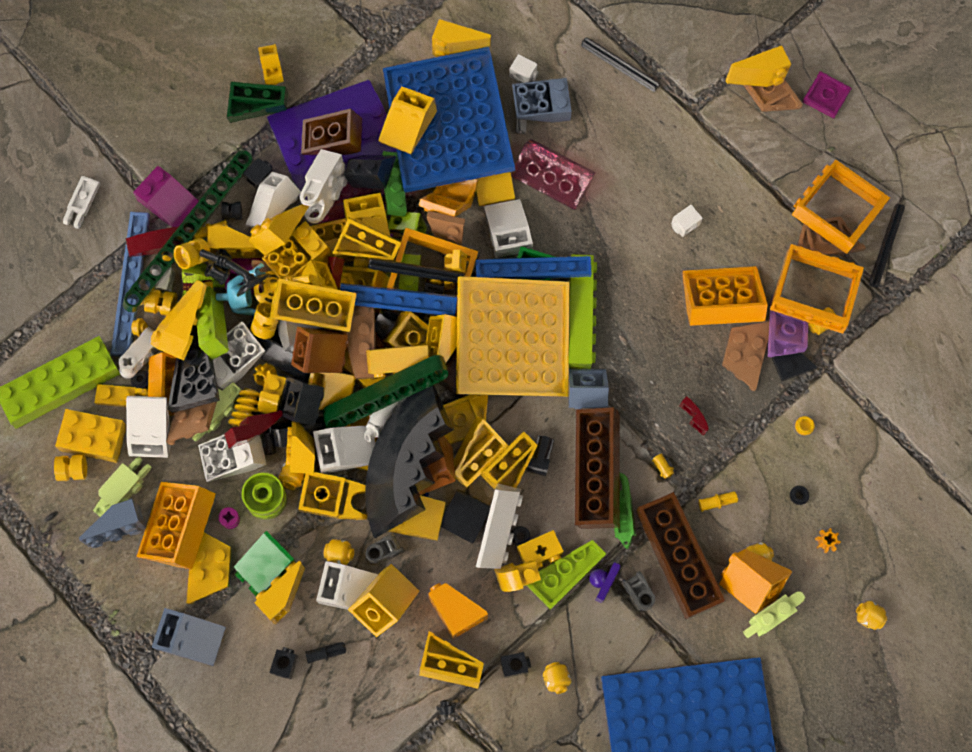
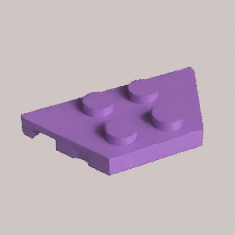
[768,295,808,357]

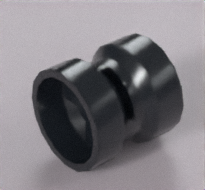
[221,201,243,220]

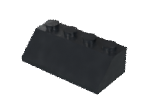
[247,322,310,381]

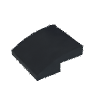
[441,489,491,544]

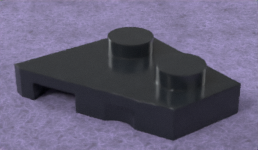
[767,346,817,382]

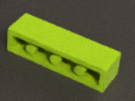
[196,286,229,360]

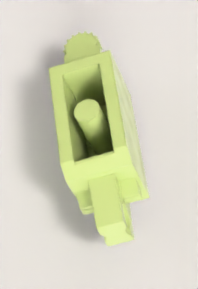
[192,383,241,442]
[93,457,152,517]
[743,591,805,638]

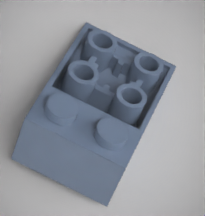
[512,78,572,123]
[79,499,146,548]
[152,608,226,666]

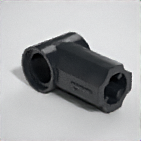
[527,435,554,476]

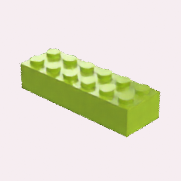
[0,336,120,429]

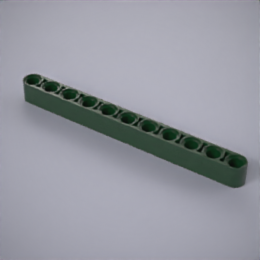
[123,150,252,313]

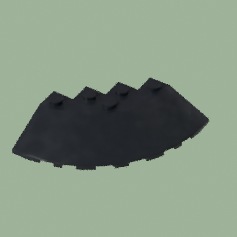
[365,385,454,538]

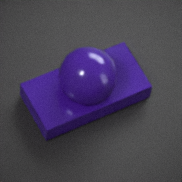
[589,562,620,603]

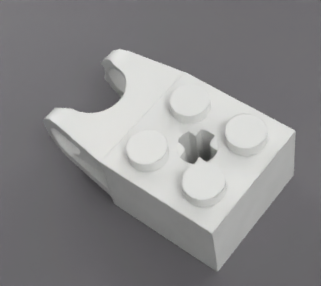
[300,149,348,223]

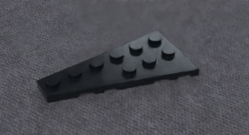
[168,325,220,413]

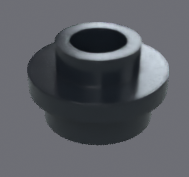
[131,370,149,389]
[789,486,809,505]
[511,526,530,546]
[436,699,457,715]

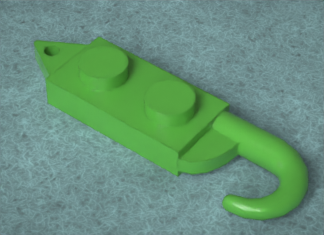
[614,472,636,549]

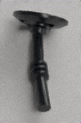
[199,249,270,297]

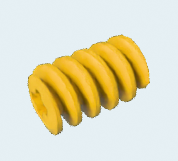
[228,388,260,427]

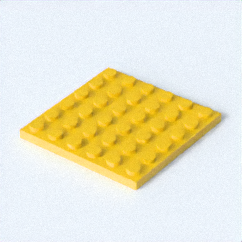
[456,276,569,397]

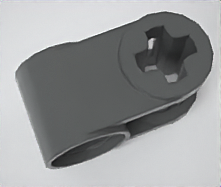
[366,533,404,565]
[622,571,655,611]

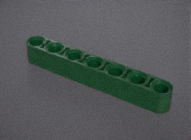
[323,355,449,429]

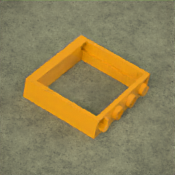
[792,159,890,254]
[386,228,478,317]
[770,244,864,334]

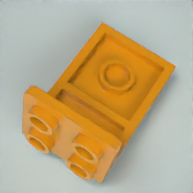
[419,178,479,217]

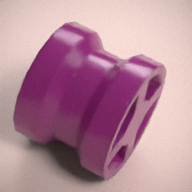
[219,507,240,529]

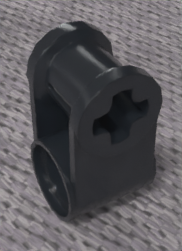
[204,249,232,285]

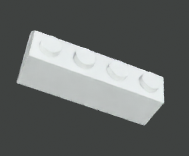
[476,484,523,569]

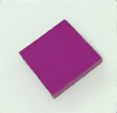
[802,71,852,119]

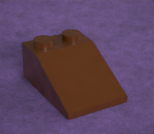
[301,109,362,155]

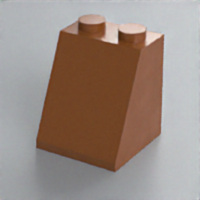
[291,326,349,373]
[419,436,456,495]

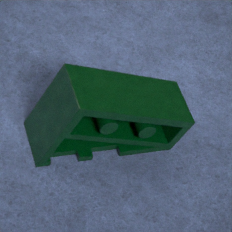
[227,81,288,123]

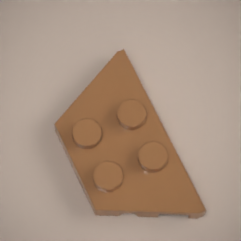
[743,50,803,112]
[794,217,866,262]
[722,321,769,391]
[166,402,217,445]

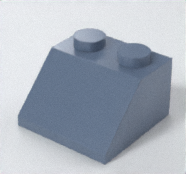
[568,369,609,409]

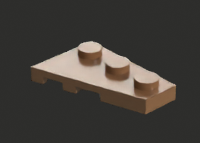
[426,211,465,255]

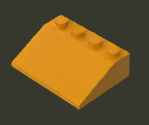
[682,266,768,326]
[136,482,216,570]

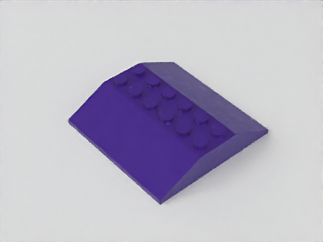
[267,80,397,202]

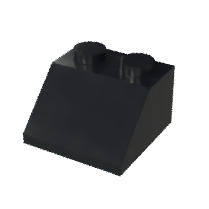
[344,155,396,189]
[278,376,324,426]

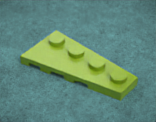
[526,540,606,610]

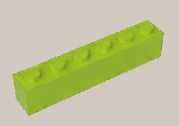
[569,254,597,369]

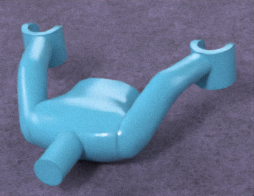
[216,263,266,316]

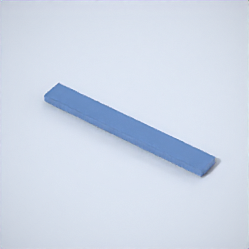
[111,212,150,357]

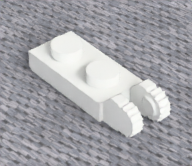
[63,176,101,229]

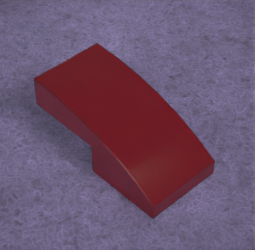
[679,396,709,436]

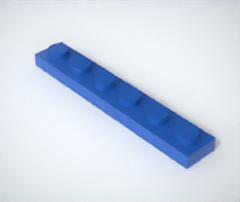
[476,256,591,279]
[340,283,457,316]

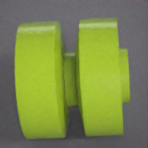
[242,473,287,520]

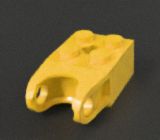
[298,472,368,520]

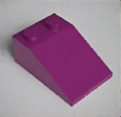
[133,166,199,227]

